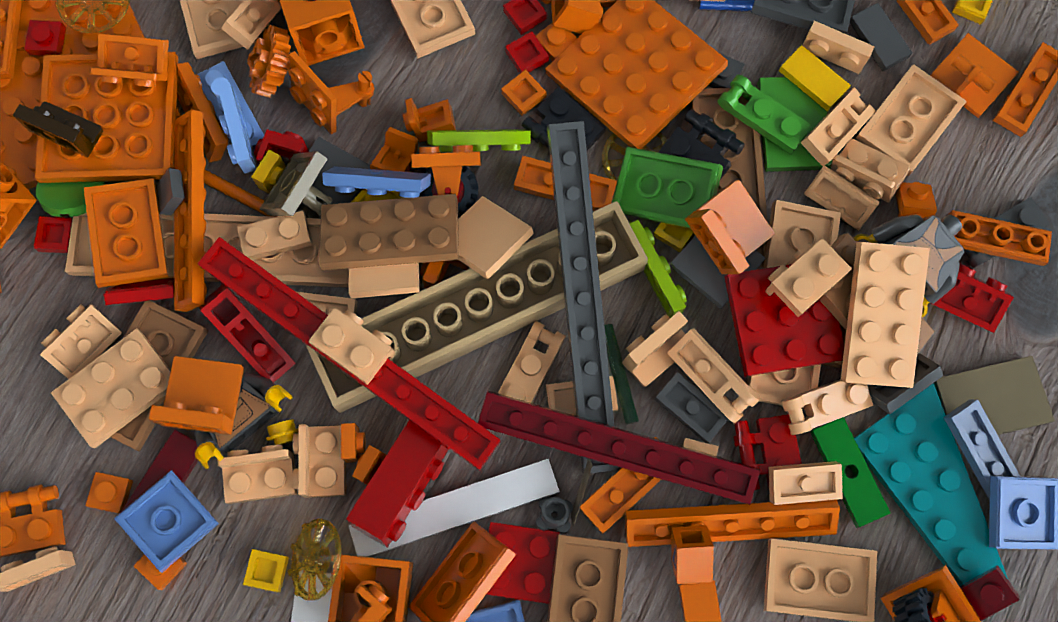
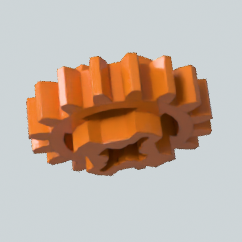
[247,25,291,98]

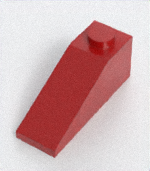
[199,284,296,382]

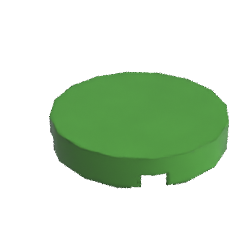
[36,181,106,217]

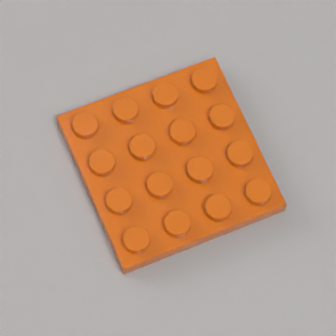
[545,0,728,149]
[35,52,179,183]

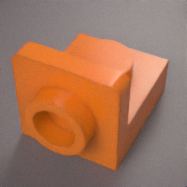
[350,584,392,622]

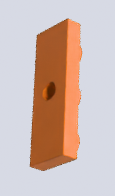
[948,210,1052,266]

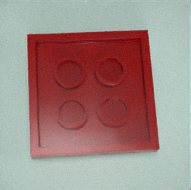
[724,264,844,377]

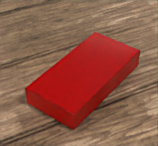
[103,278,174,305]

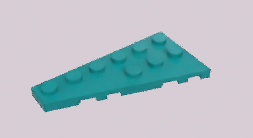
[854,383,1008,586]

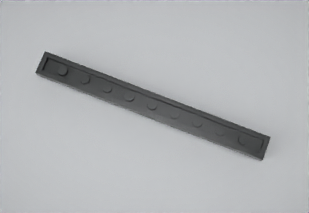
[547,121,619,474]

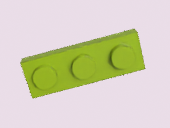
[427,129,531,152]
[630,219,687,318]

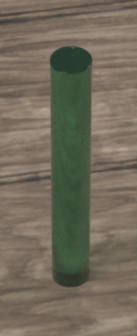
[604,324,639,425]

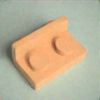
[831,138,910,203]
[40,303,122,379]
[293,424,346,498]
[217,445,297,504]

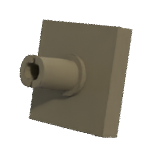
[260,151,332,216]

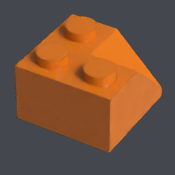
[328,554,413,622]

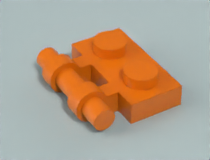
[0,484,66,558]

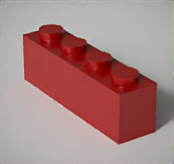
[346,420,452,548]

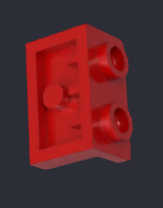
[931,263,1014,333]

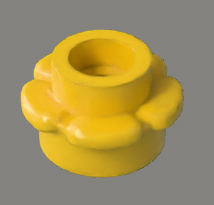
[266,419,299,445]

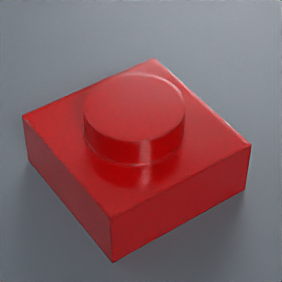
[503,0,547,35]
[24,20,66,56]
[505,31,549,73]
[34,216,73,253]

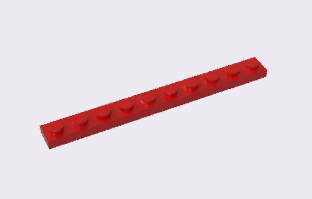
[197,237,501,471]

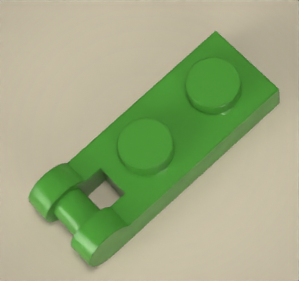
[717,75,812,155]

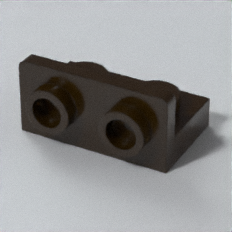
[13,102,103,158]

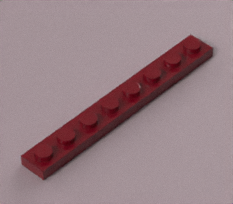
[478,390,760,504]

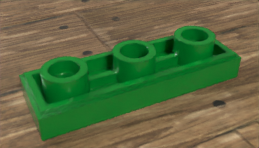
[810,417,891,528]

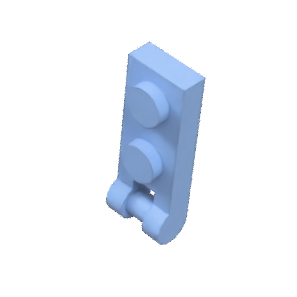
[211,77,257,174]

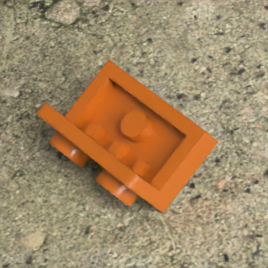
[90,33,169,87]

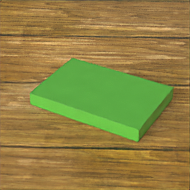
[757,77,832,172]
[612,147,723,229]

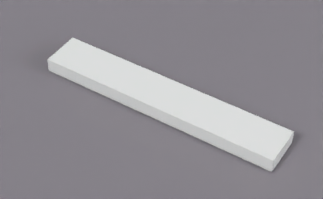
[348,459,560,557]

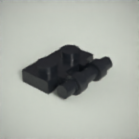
[521,87,606,151]
[658,109,745,180]

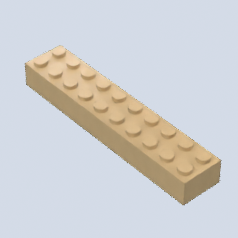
[305,201,648,413]

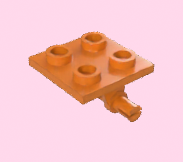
[930,33,1019,118]
[288,51,374,135]

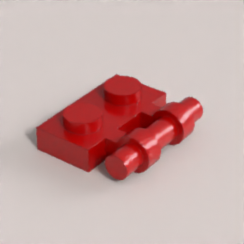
[733,414,802,490]

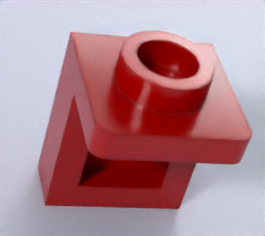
[254,129,309,164]

